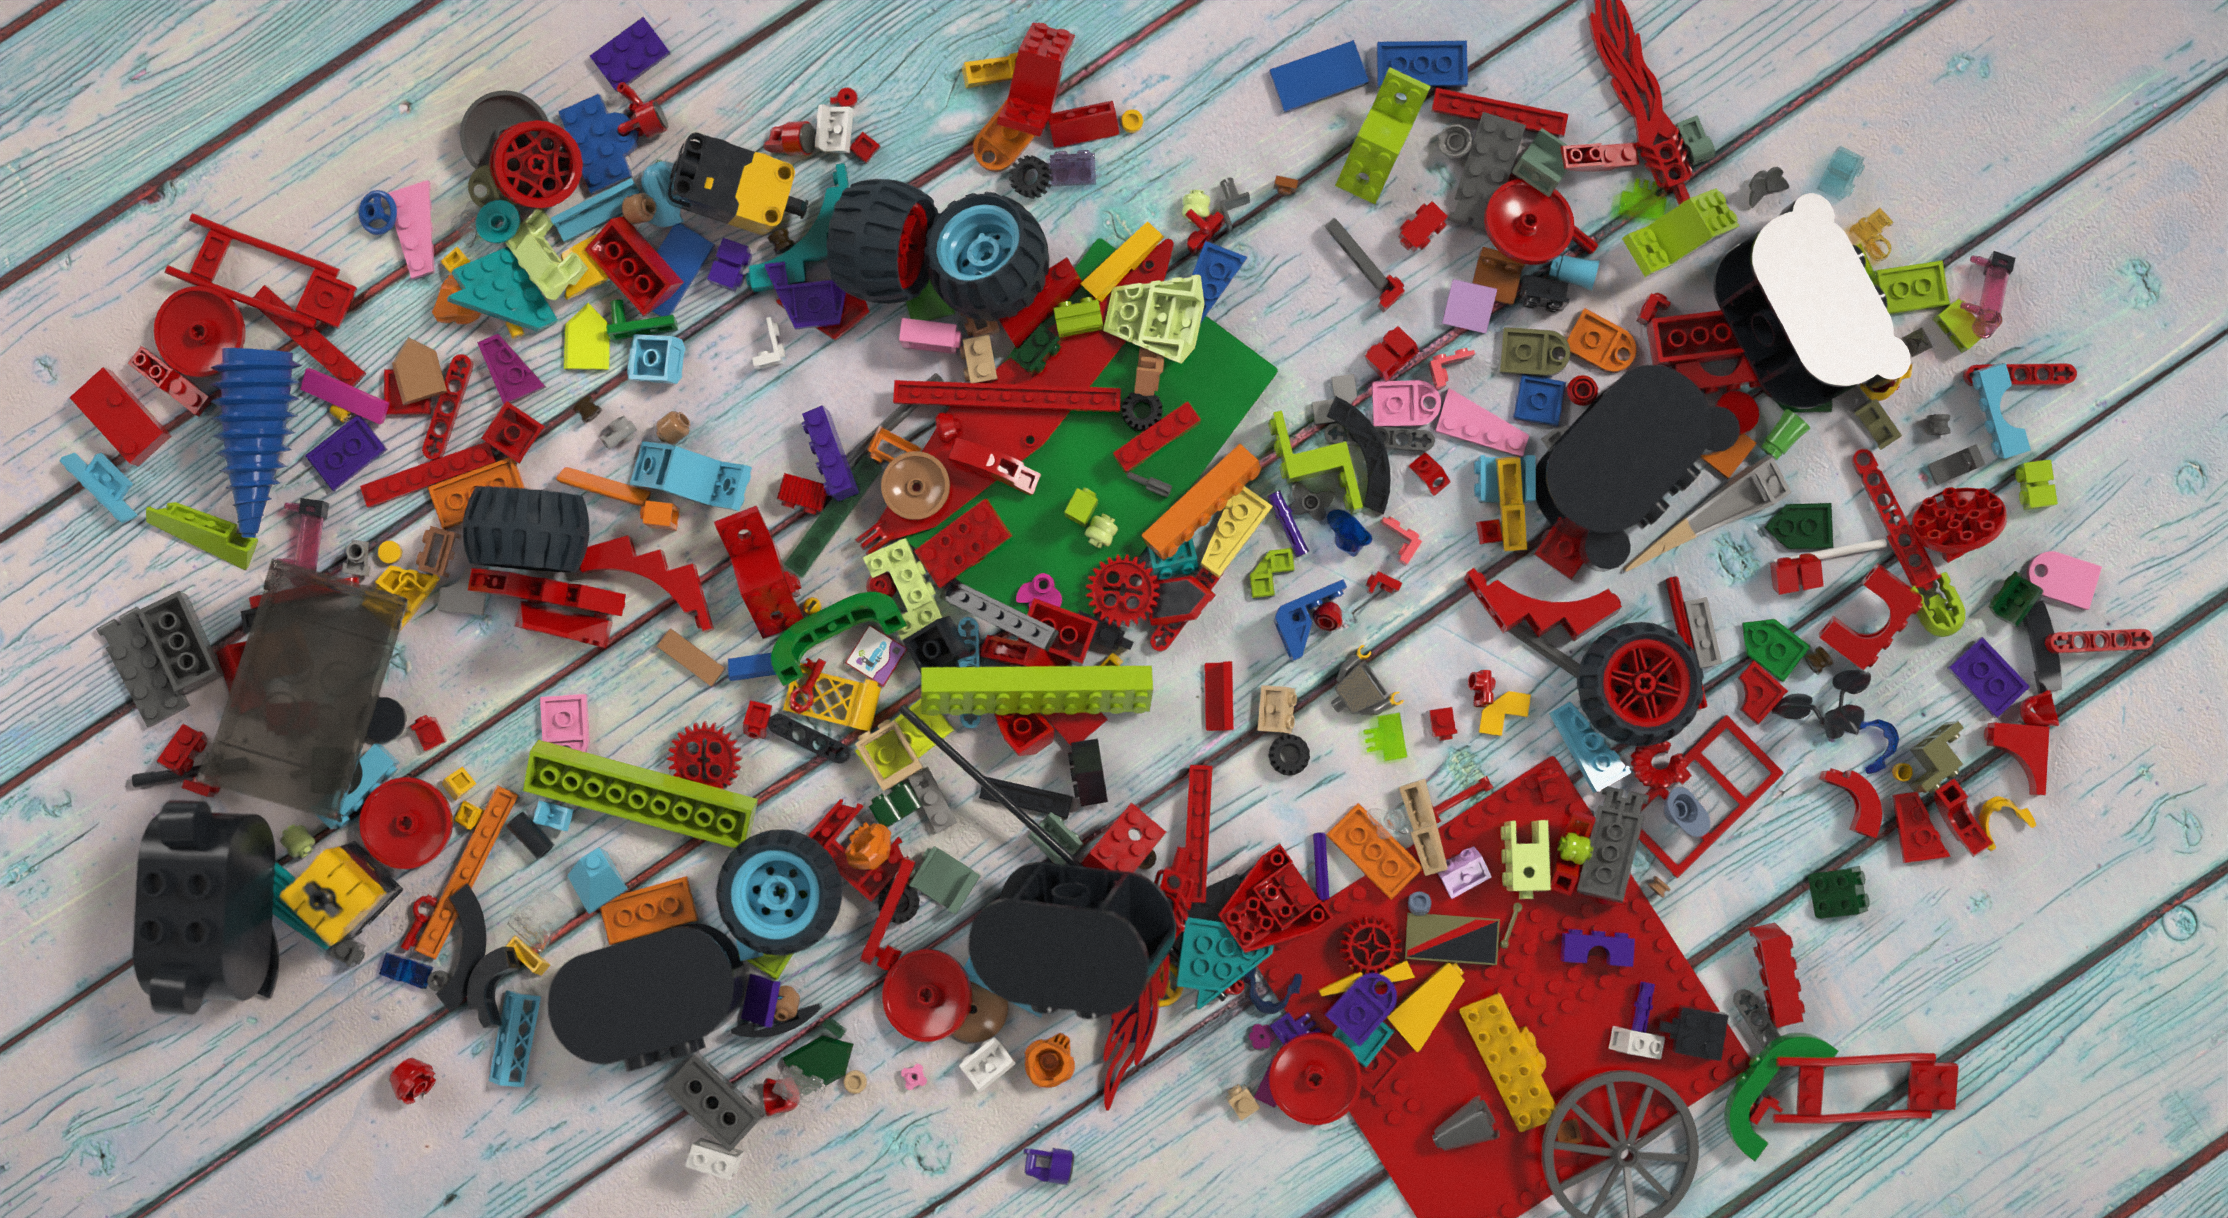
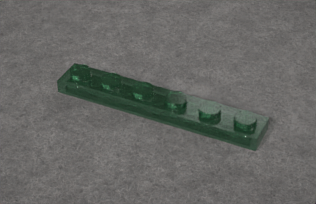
[784,455,883,578]

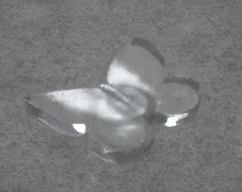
[451,200,481,248]
[1367,802,1413,839]

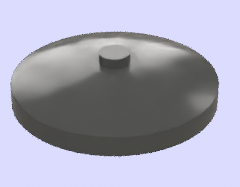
[460,90,552,169]

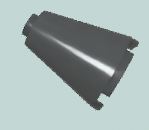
[1432,1095,1500,1151]

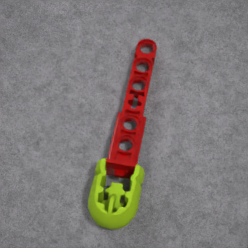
[1852,449,1966,637]

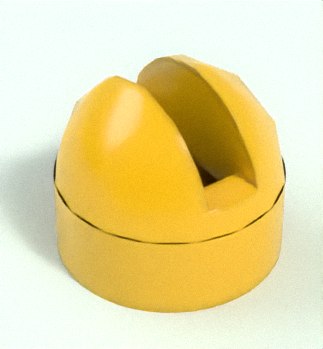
[803,597,822,615]
[1892,763,1913,781]

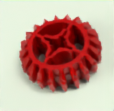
[1339,915,1401,974]

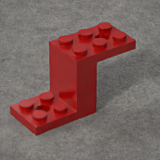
[997,23,1075,137]
[714,505,804,639]
[1081,802,1166,873]

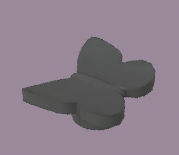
[1749,167,1789,208]
[1290,482,1335,521]

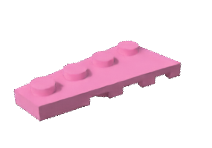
[388,180,435,280]
[1435,388,1529,457]

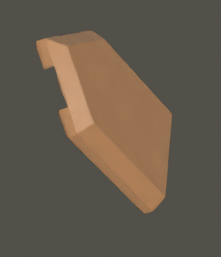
[392,337,447,405]

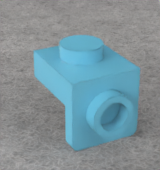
[533,801,574,832]

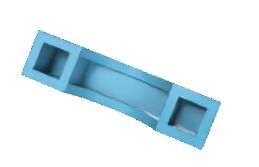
[1972,363,2031,459]
[311,744,400,829]

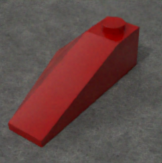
[993,666,1055,756]

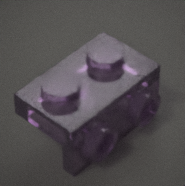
[1050,150,1096,187]

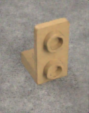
[1226,1084,1260,1121]

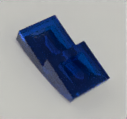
[379,952,433,989]

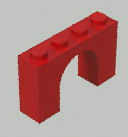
[1819,563,1923,671]

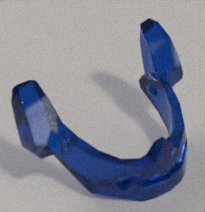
[1859,719,1899,774]

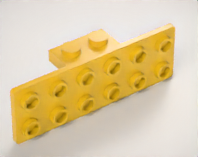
[1459,993,1556,1132]

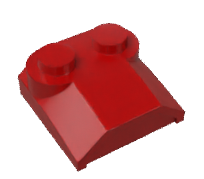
[481,401,545,464]

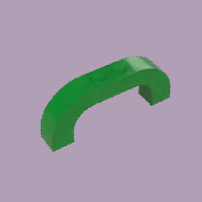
[771,592,907,686]
[1724,1032,1839,1161]

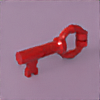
[790,658,826,714]
[400,894,438,951]

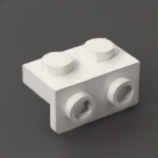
[814,104,854,154]
[959,1037,1016,1092]

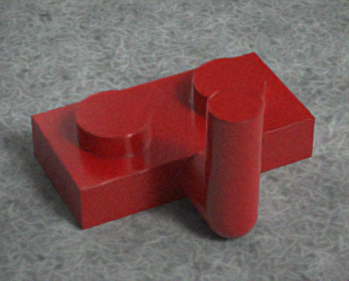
[1185,209,1225,255]

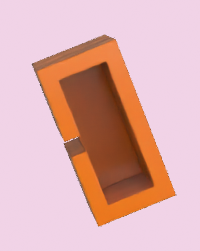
[640,500,680,531]

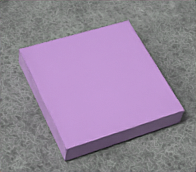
[1442,279,1497,333]

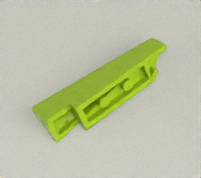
[146,502,258,570]

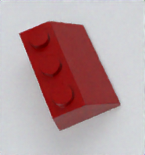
[1018,598,1098,666]

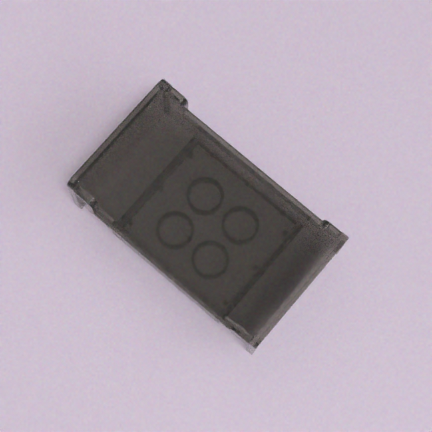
[196,559,411,823]

